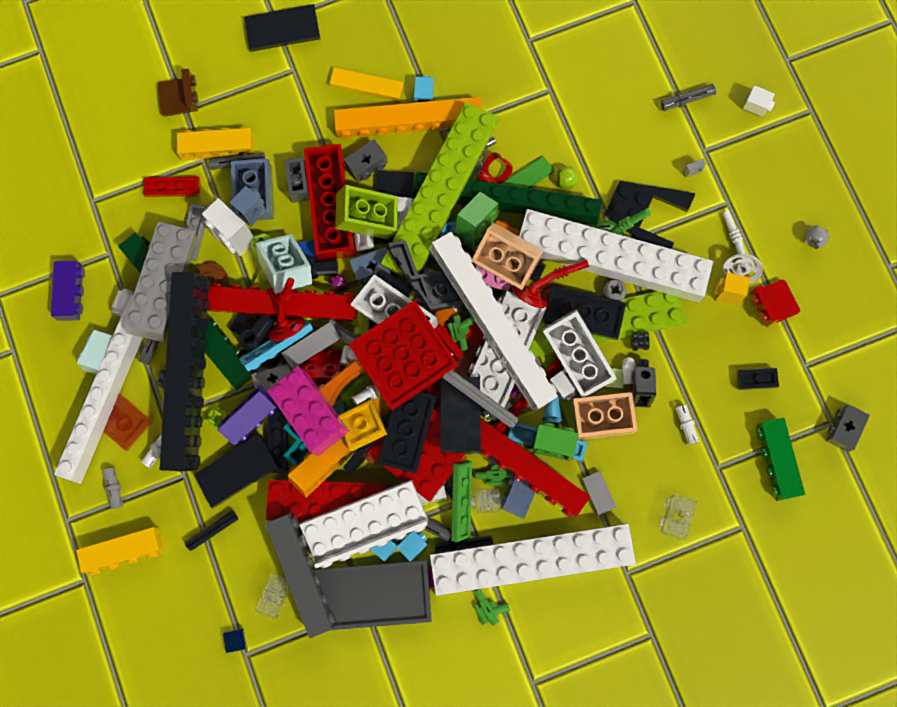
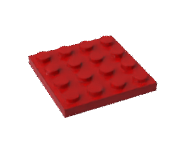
[348,300,459,411]
[367,405,466,502]

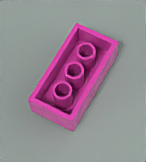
[267,366,350,456]

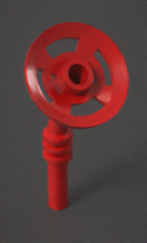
[512,259,589,308]
[268,278,304,341]

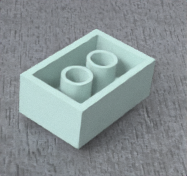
[256,234,312,294]

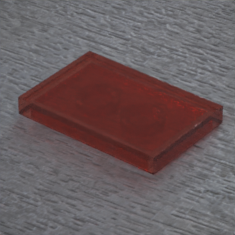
[103,393,153,451]

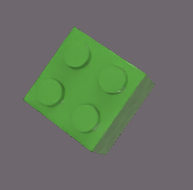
[455,192,498,249]
[532,422,579,461]

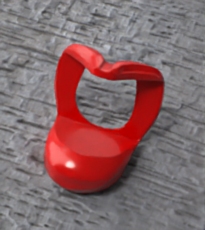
[476,152,513,184]

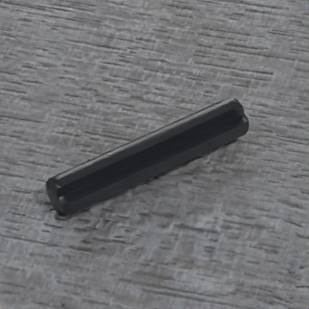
[185,511,239,551]
[435,535,493,554]

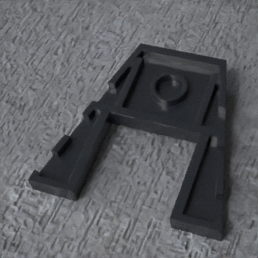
[604,181,695,249]
[386,233,464,313]

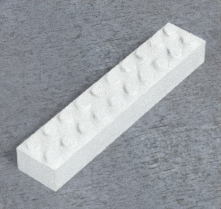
[519,209,713,303]
[430,524,636,596]

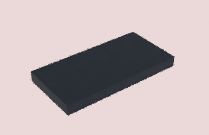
[244,4,321,52]
[374,171,415,244]
[543,285,626,340]
[440,376,481,454]
[377,392,437,474]
[194,434,279,508]

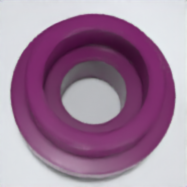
[329,274,347,290]

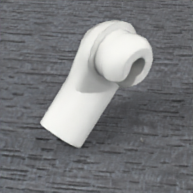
[622,357,636,384]

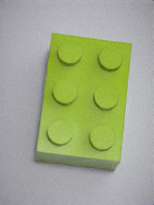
[335,185,398,239]

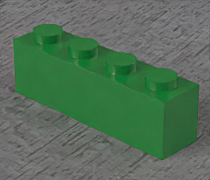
[756,417,806,501]

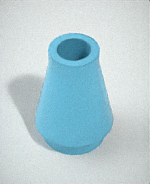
[542,398,562,427]

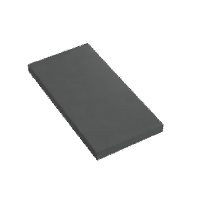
[314,560,432,630]

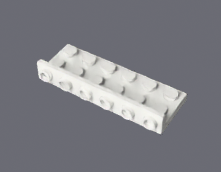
[468,290,546,408]
[300,480,428,568]

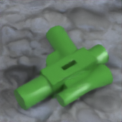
[446,315,476,351]
[475,465,512,487]
[474,589,510,626]

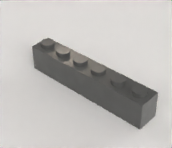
[265,513,336,639]

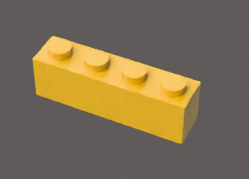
[177,126,255,161]
[76,527,164,576]

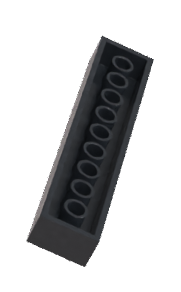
[159,272,211,471]

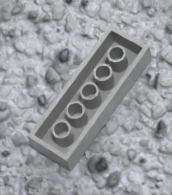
[123,222,197,343]

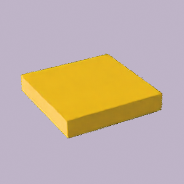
[339,399,387,452]

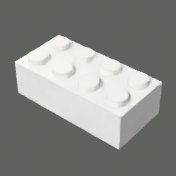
[543,309,617,398]

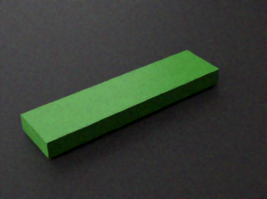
[501,156,554,188]
[452,460,472,542]

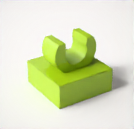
[354,319,377,337]
[203,405,228,432]

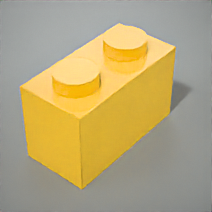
[714,272,750,306]

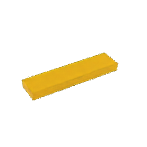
[329,67,404,101]

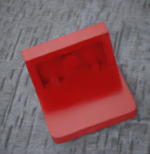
[750,279,800,328]
[435,311,485,361]
[302,350,342,393]

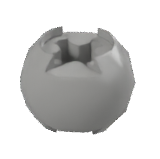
[804,225,829,249]
[602,279,626,301]

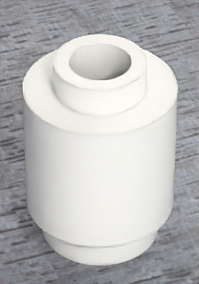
[111,288,134,317]

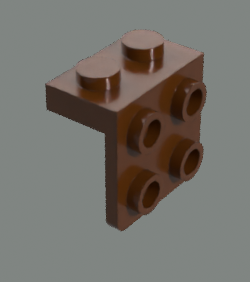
[158,68,199,117]

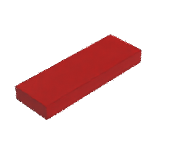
[143,177,200,197]

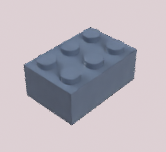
[231,159,274,221]

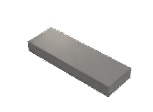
[185,203,208,261]
[282,321,341,369]

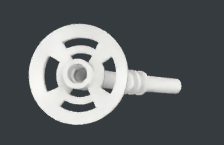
[722,210,763,284]

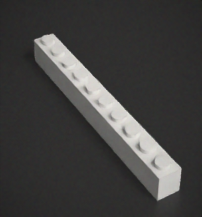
[429,232,558,412]
[54,295,143,484]

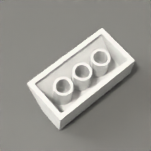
[350,275,438,329]

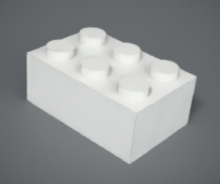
[202,198,253,256]

